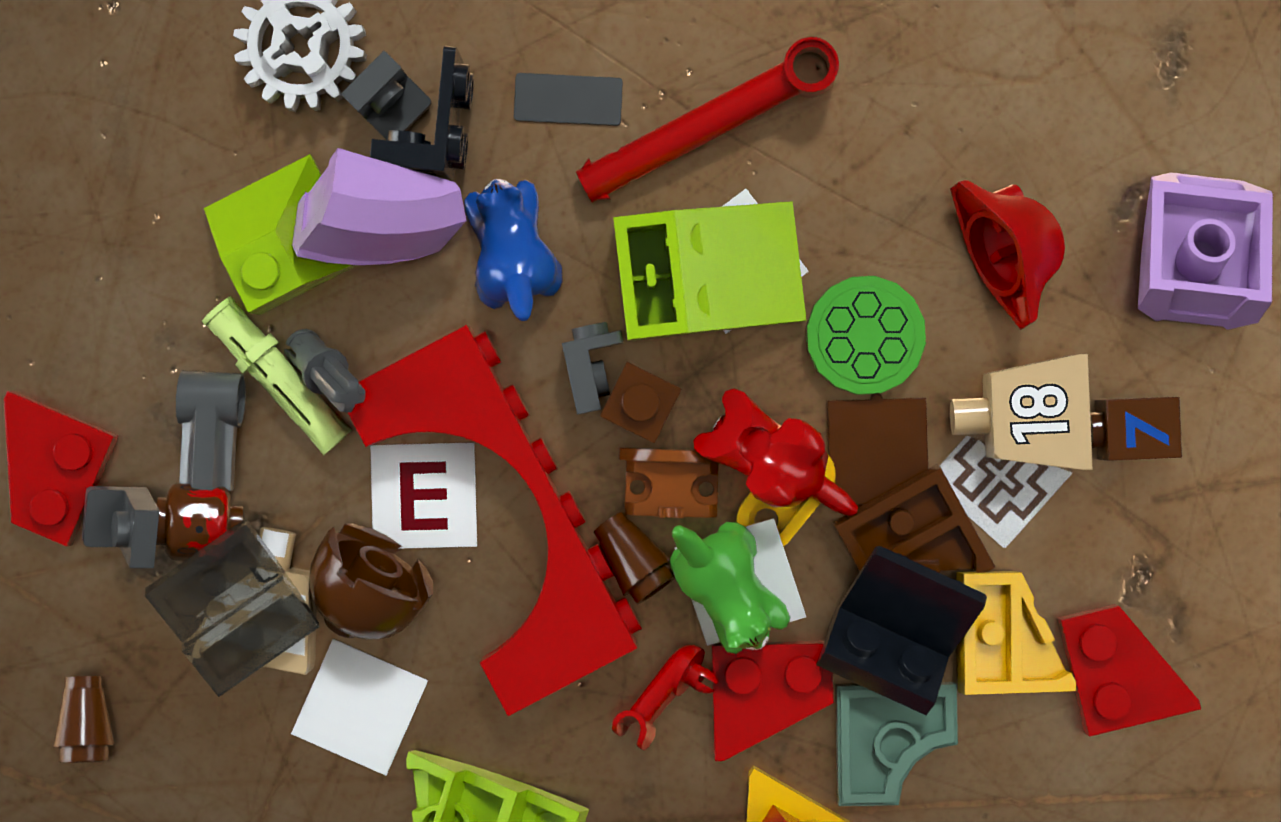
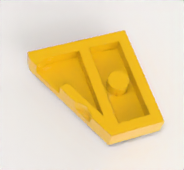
[957,571,1076,695]

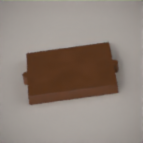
[827,393,928,504]

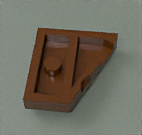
[832,464,995,573]

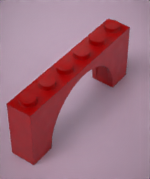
[348,325,642,716]

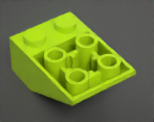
[613,201,807,341]

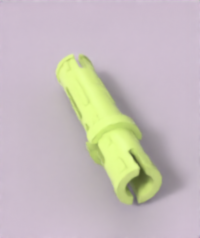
[202,296,352,456]

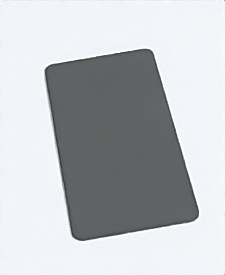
[514,73,623,125]

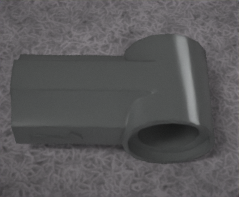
[176,370,246,491]

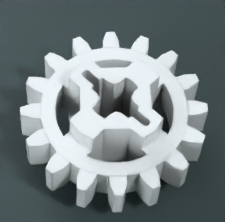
[233,0,367,112]

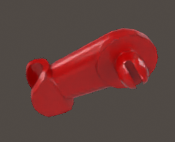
[612,645,718,750]

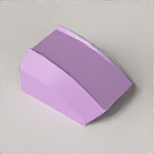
[292,148,467,265]
[1138,172,1273,330]

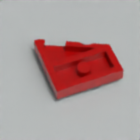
[4,391,119,547]
[1057,604,1201,737]
[711,641,834,761]

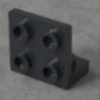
[370,46,474,182]
[816,546,987,716]

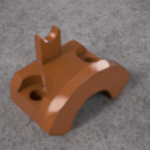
[619,448,719,518]

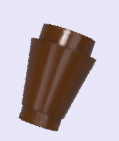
[593,512,675,605]
[53,676,115,763]

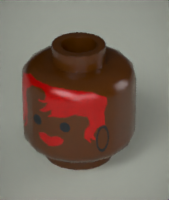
[156,483,243,562]

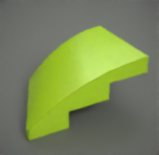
[406,750,589,822]

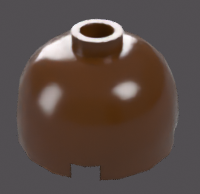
[309,523,434,639]

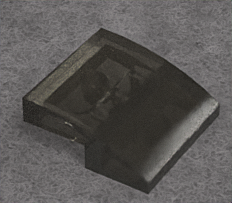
[145,518,320,697]

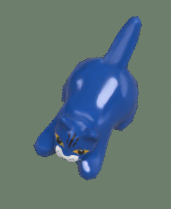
[464,179,563,321]

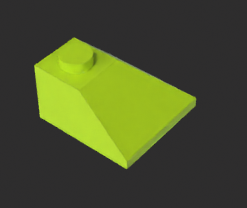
[204,154,358,315]

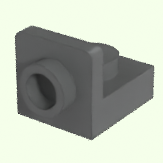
[341,51,432,140]
[562,322,624,415]
[82,486,159,568]

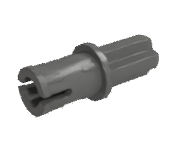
[284,329,366,413]

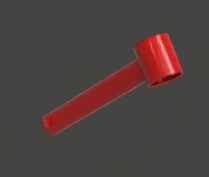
[576,37,839,203]

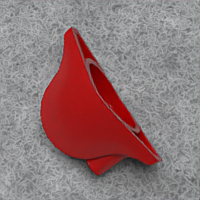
[950,180,1065,330]

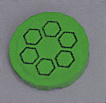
[806,276,926,395]

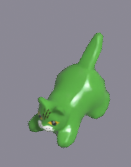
[670,522,791,654]

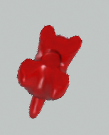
[693,388,858,516]

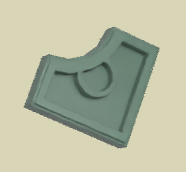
[835,682,958,806]

